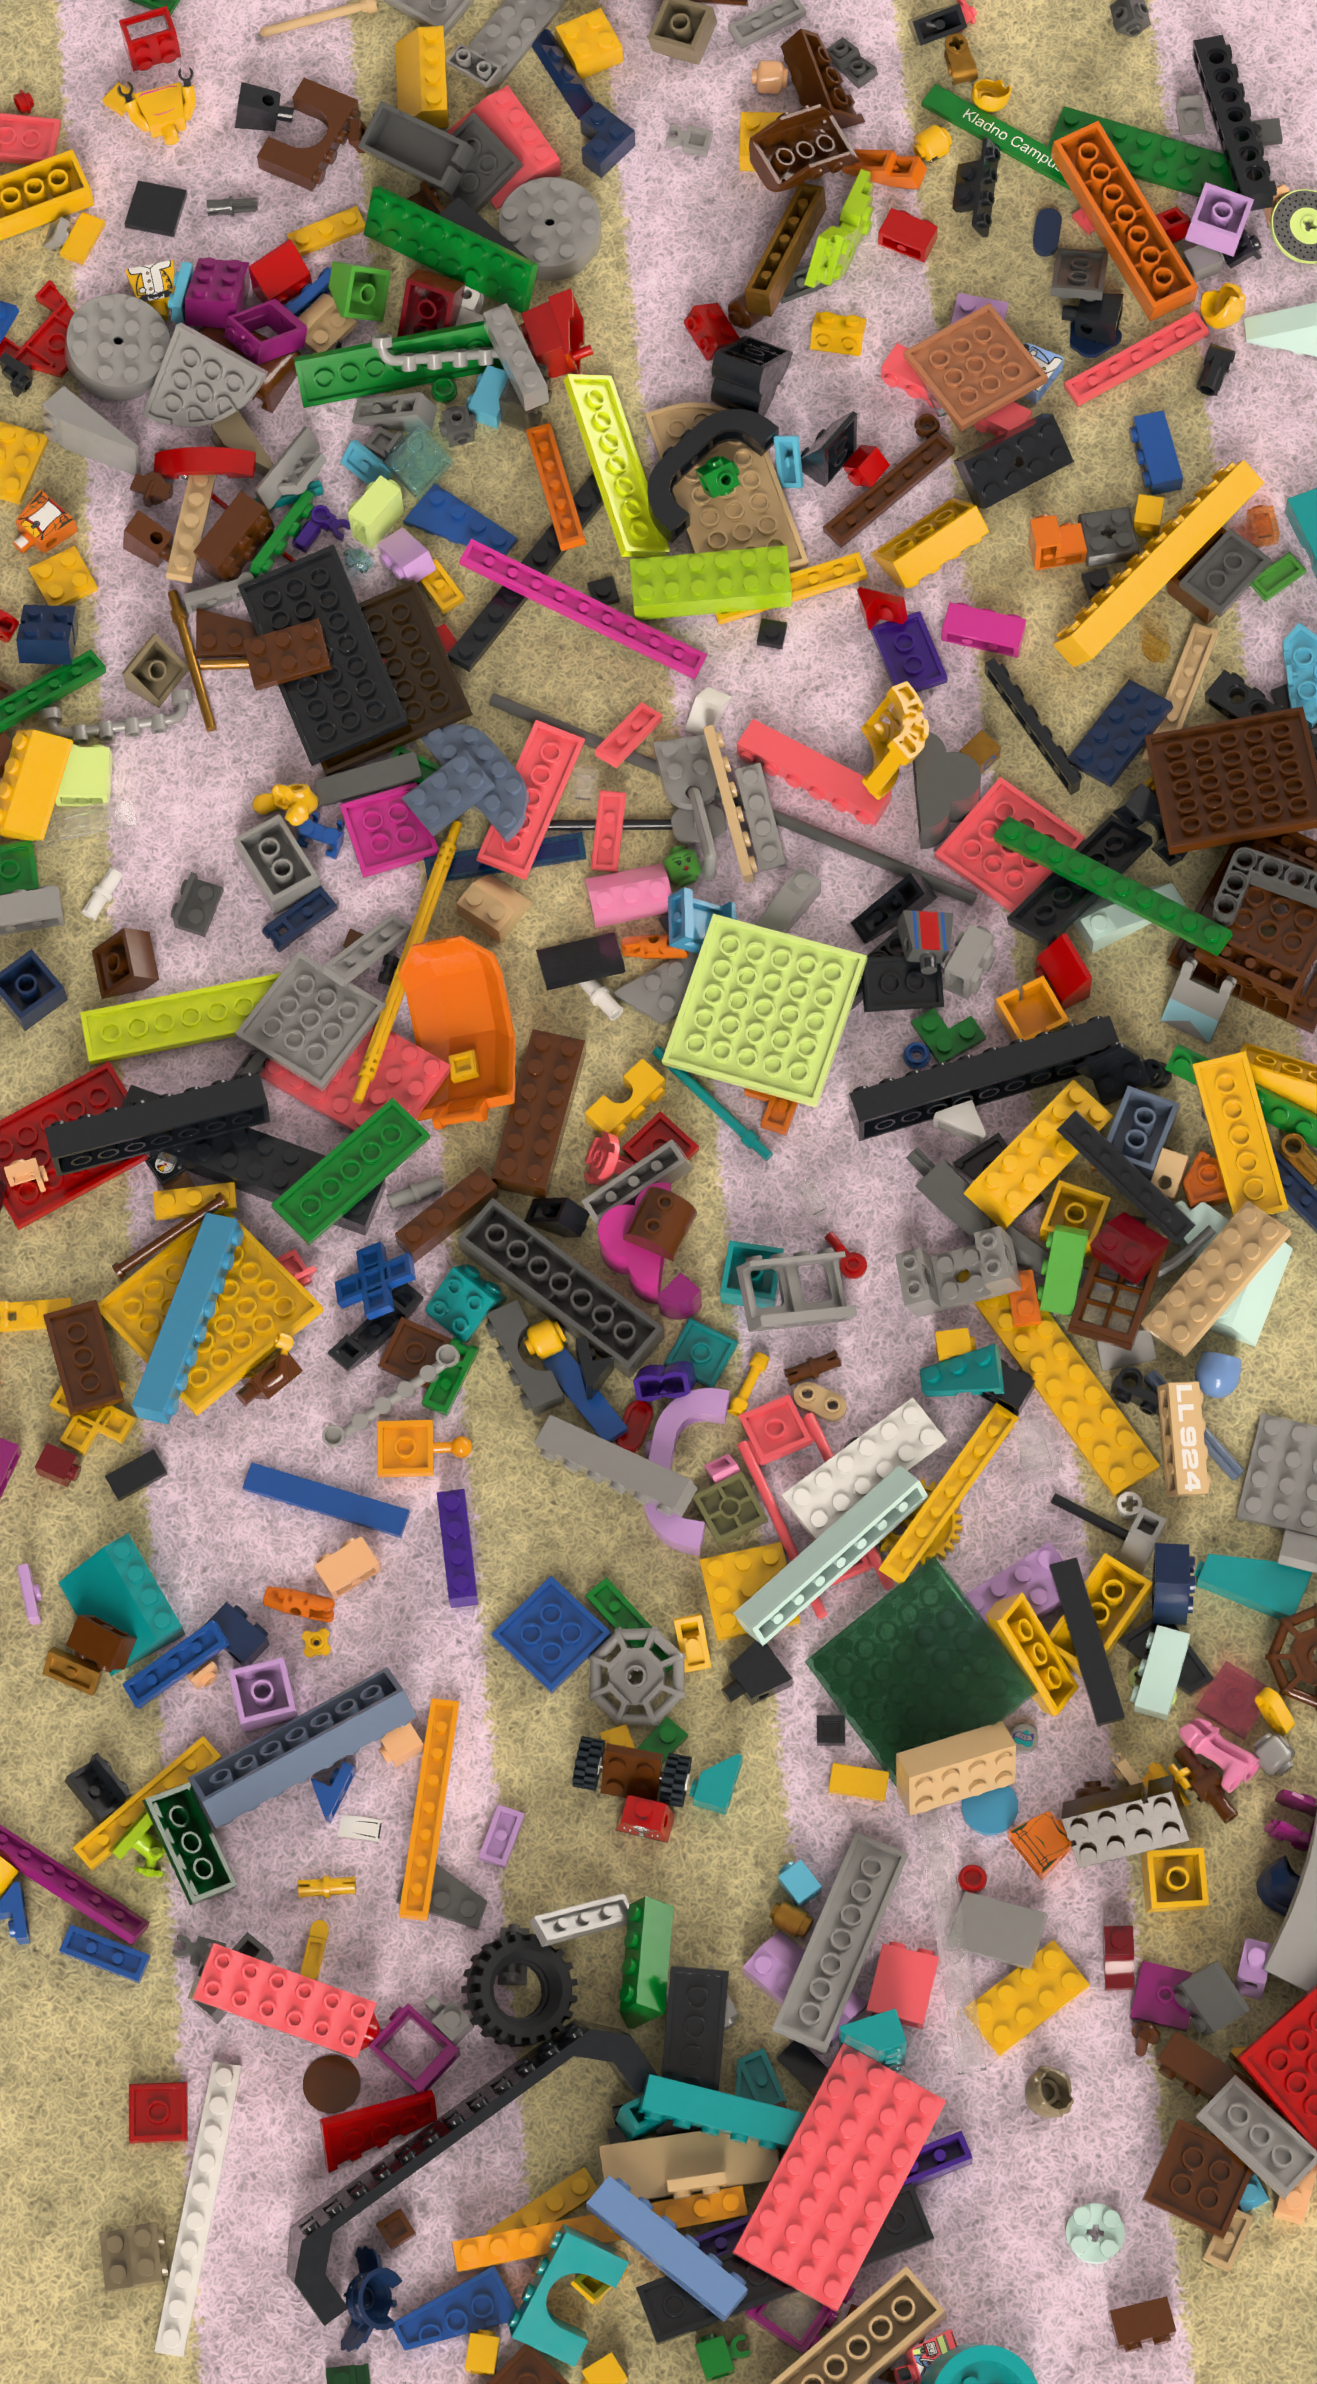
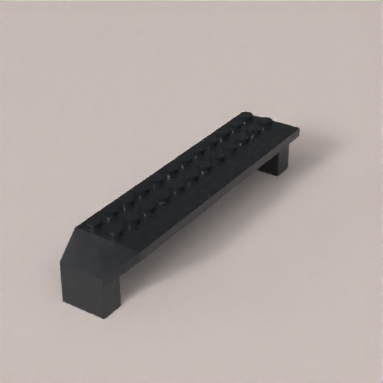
[286,2019,658,2326]

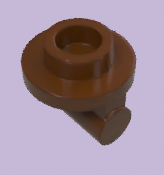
[1131,2022,1161,2056]

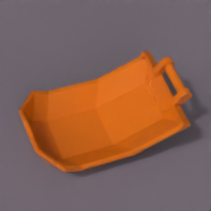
[398,935,516,1130]

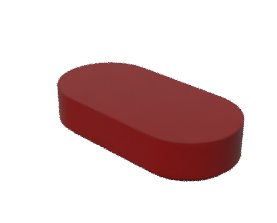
[615,1400,653,1453]

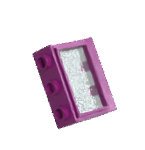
[745,2280,856,2355]

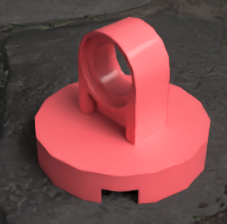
[584,1131,636,1187]

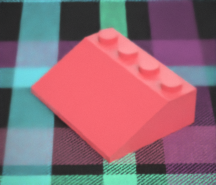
[447,85,561,210]

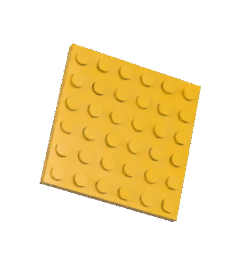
[98,1212,324,1416]

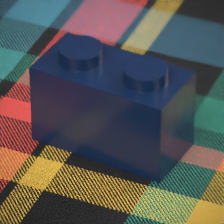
[204,1602,270,1667]

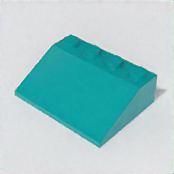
[58,1533,185,1677]

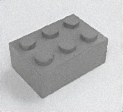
[233,814,321,915]

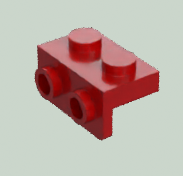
[684,302,740,361]

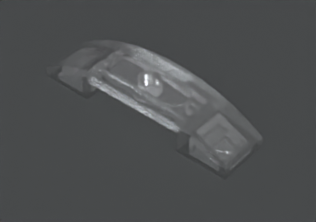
[33,801,139,851]

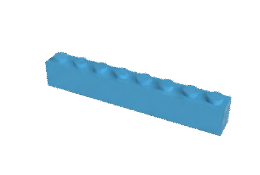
[131,1212,243,1425]

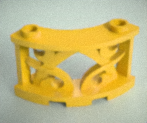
[860,681,929,800]

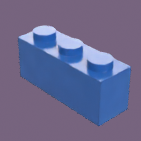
[1129,410,1183,496]

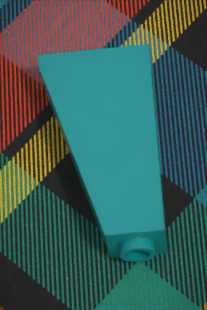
[1194,1554,1312,1620]

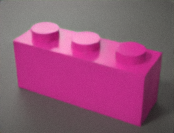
[941,602,1026,658]

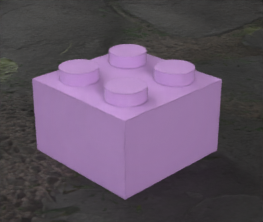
[1185,182,1254,257]
[228,1657,298,1733]

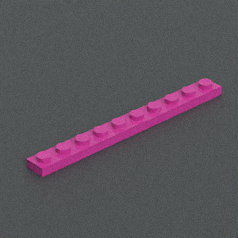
[459,539,707,680]

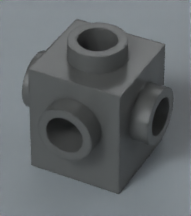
[1110,0,1151,37]
[438,405,478,447]

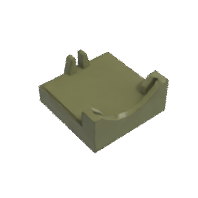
[692,1471,768,1547]

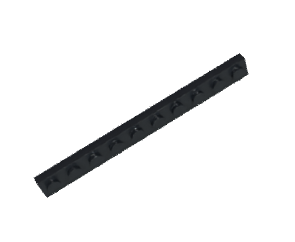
[448,472,604,672]

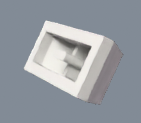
[685,687,732,736]
[933,1100,986,1145]

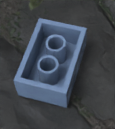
[1107,1086,1180,1181]

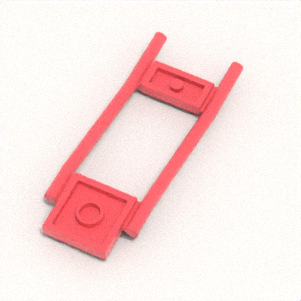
[737,1394,895,1619]

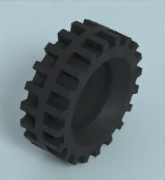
[461,1933,578,2047]

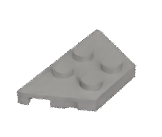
[613,952,699,1026]

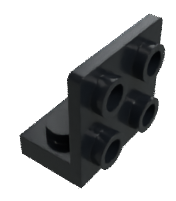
[1075,1042,1153,1106]

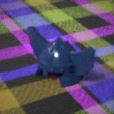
[341,2246,402,2352]

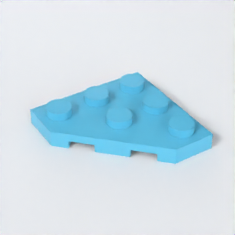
[1282,623,1317,729]

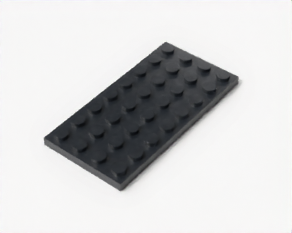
[238,544,409,766]

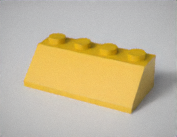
[395,26,449,128]
[870,497,989,589]
[0,729,73,841]
[1240,1042,1317,1115]
[1049,1553,1153,1678]
[985,1592,1079,1716]

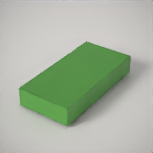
[1250,552,1306,602]

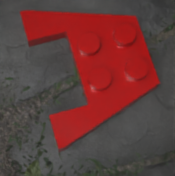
[0,280,74,378]

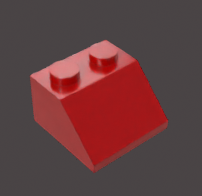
[248,239,312,306]
[1034,933,1092,1010]

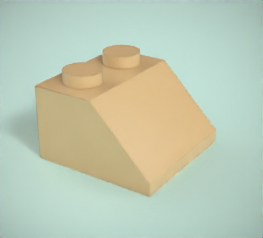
[456,874,533,943]

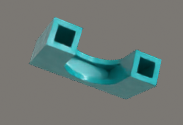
[508,2224,629,2367]

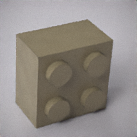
[648,0,717,65]

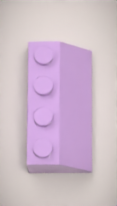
[743,1930,868,2048]

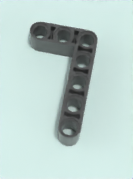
[1212,847,1317,927]

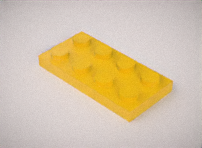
[963,1940,1090,2057]

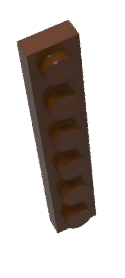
[823,432,955,548]

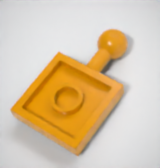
[377,1420,472,1478]

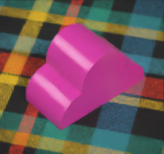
[598,1182,671,1304]

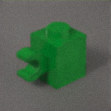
[695,2333,751,2382]

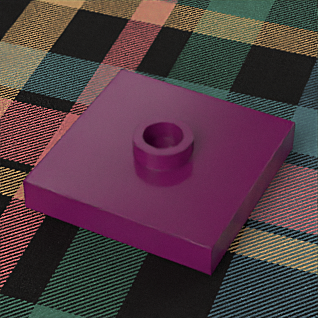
[1130,1961,1192,2032]

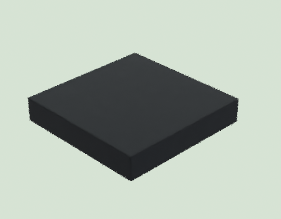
[124,180,188,237]

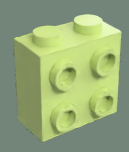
[348,475,404,550]
[55,745,113,807]

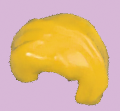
[1200,283,1246,329]

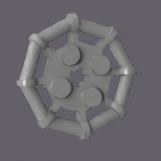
[588,1626,686,1727]

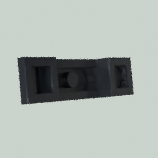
[328,1283,424,1372]

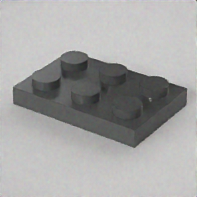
[1051,248,1108,301]
[1179,529,1271,617]

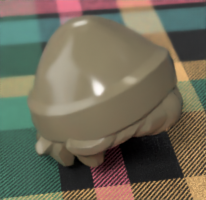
[1025,2065,1074,2118]

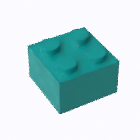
[720,1240,784,1308]

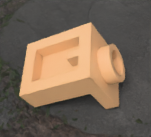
[185,1660,219,1690]

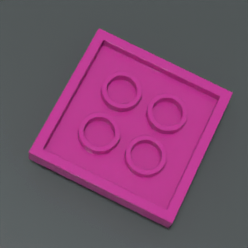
[340,782,439,878]

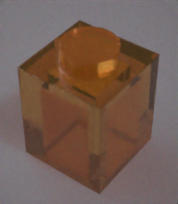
[1246,505,1280,548]

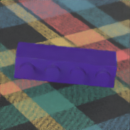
[437,1489,479,1608]

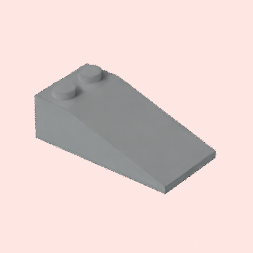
[42,386,141,476]

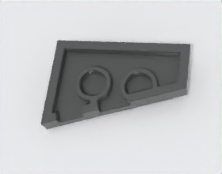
[396,1864,487,1930]

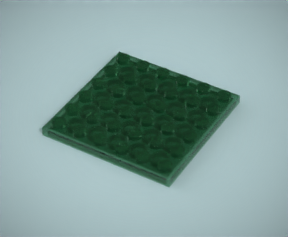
[805,1556,1038,1788]

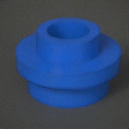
[903,1042,930,1069]

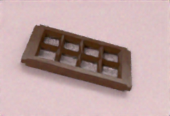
[1067,1221,1170,1351]

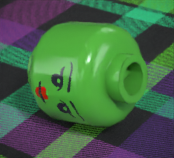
[663,845,702,887]

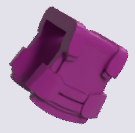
[1264,1789,1317,1852]

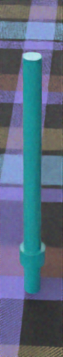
[652,1046,773,1161]

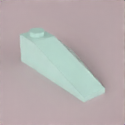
[1244,302,1317,357]
[1074,883,1186,953]

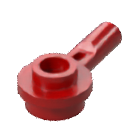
[824,1231,867,1279]

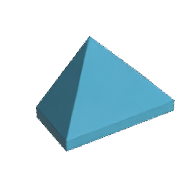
[774,435,804,488]

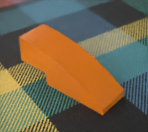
[842,149,927,190]

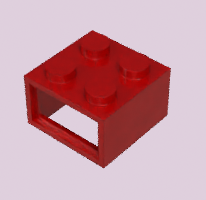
[119,6,181,72]

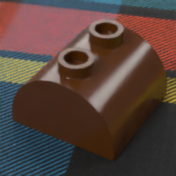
[623,1187,697,1261]

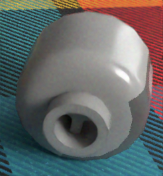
[1253,1732,1295,1776]

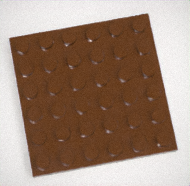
[1145,706,1317,855]

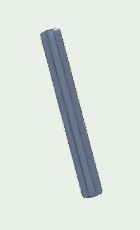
[1144,1370,1244,1480]

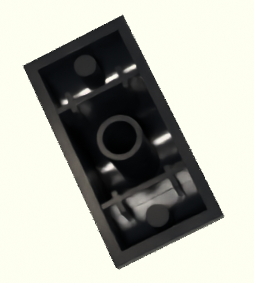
[711,335,793,416]

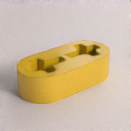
[1255,1687,1295,1736]

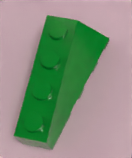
[619,1896,674,2029]

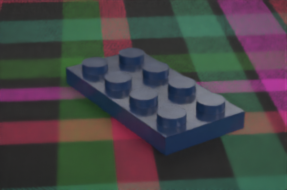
[1067,679,1173,788]

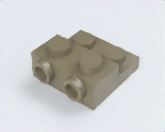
[99,2222,169,2293]

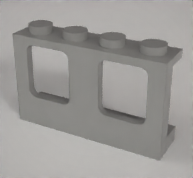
[736,1248,857,1332]

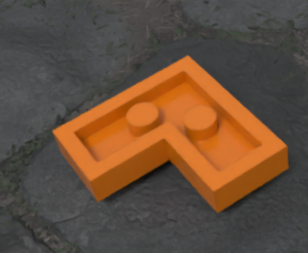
[744,1088,799,1136]

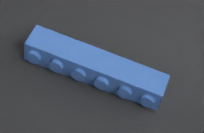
[586,2176,748,2322]

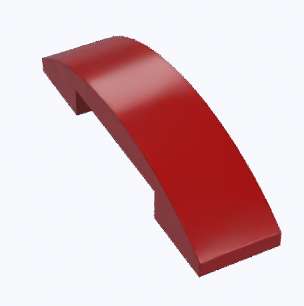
[153,447,256,479]

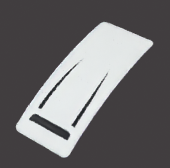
[338,1815,382,1842]

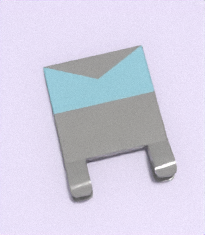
[1160,957,1237,1044]

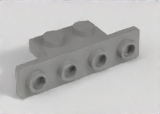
[254,427,327,510]

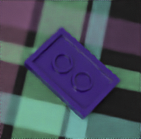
[871,611,948,693]

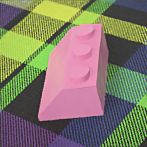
[584,863,672,928]

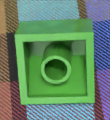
[329,261,391,322]

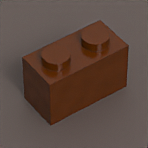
[66,1615,137,1672]
[1108,2296,1176,2353]

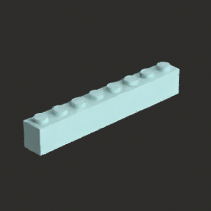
[733,1465,929,1646]

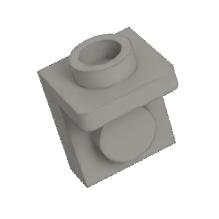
[1176,94,1206,136]

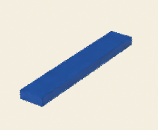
[242,1462,410,1538]

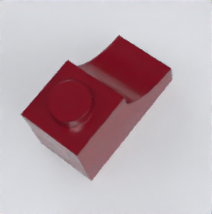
[1102,1926,1135,1991]

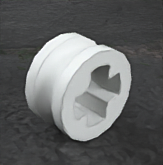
[1116,1492,1142,1519]

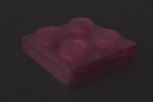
[1196,1661,1268,1740]

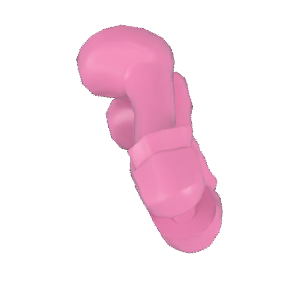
[1179,1718,1260,1793]

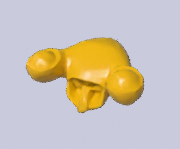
[252,784,318,826]

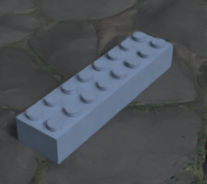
[188,1667,417,1828]

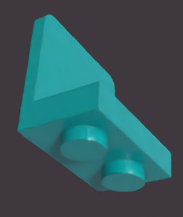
[425,1264,507,1342]

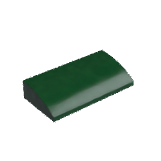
[142,1782,238,1905]

